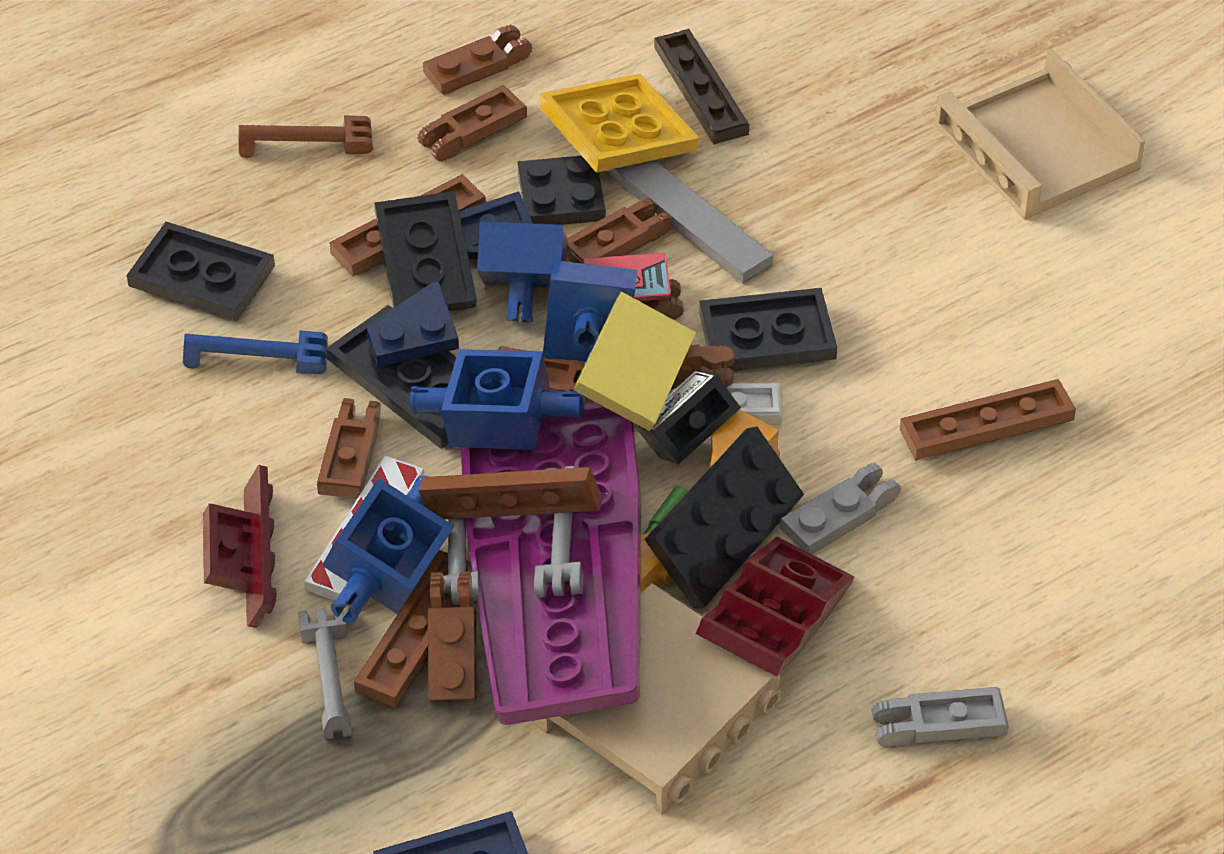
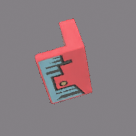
[584,253,671,301]

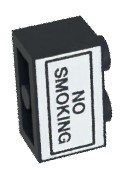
[634,370,741,465]

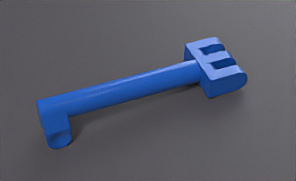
[183,330,328,374]

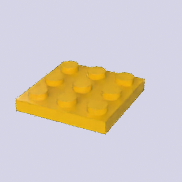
[539,73,700,172]

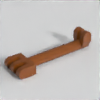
[238,115,373,158]

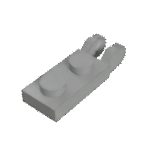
[780,463,901,554]
[871,687,1009,748]

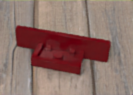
[203,465,277,628]

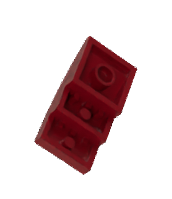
[695,537,855,677]

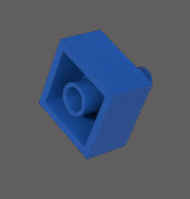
[477,221,568,322]
[543,260,637,362]

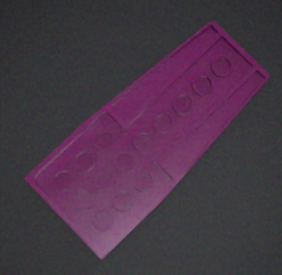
[461,402,641,725]

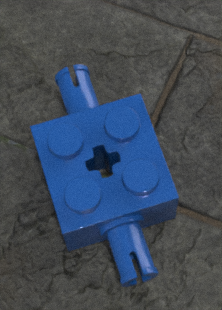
[409,349,585,450]
[322,475,454,623]

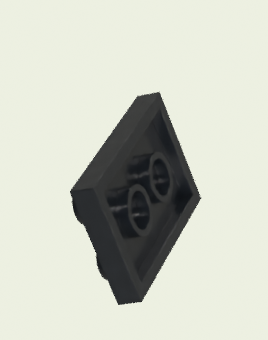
[374,191,477,311]
[126,221,275,321]
[699,288,837,371]

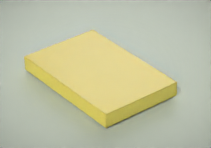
[573,292,696,431]

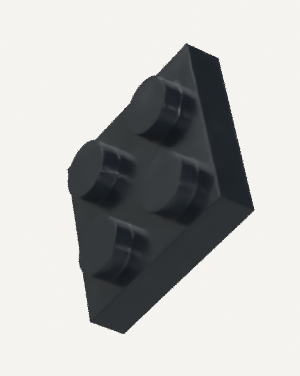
[517,156,606,225]

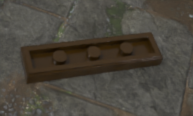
[654,29,750,145]

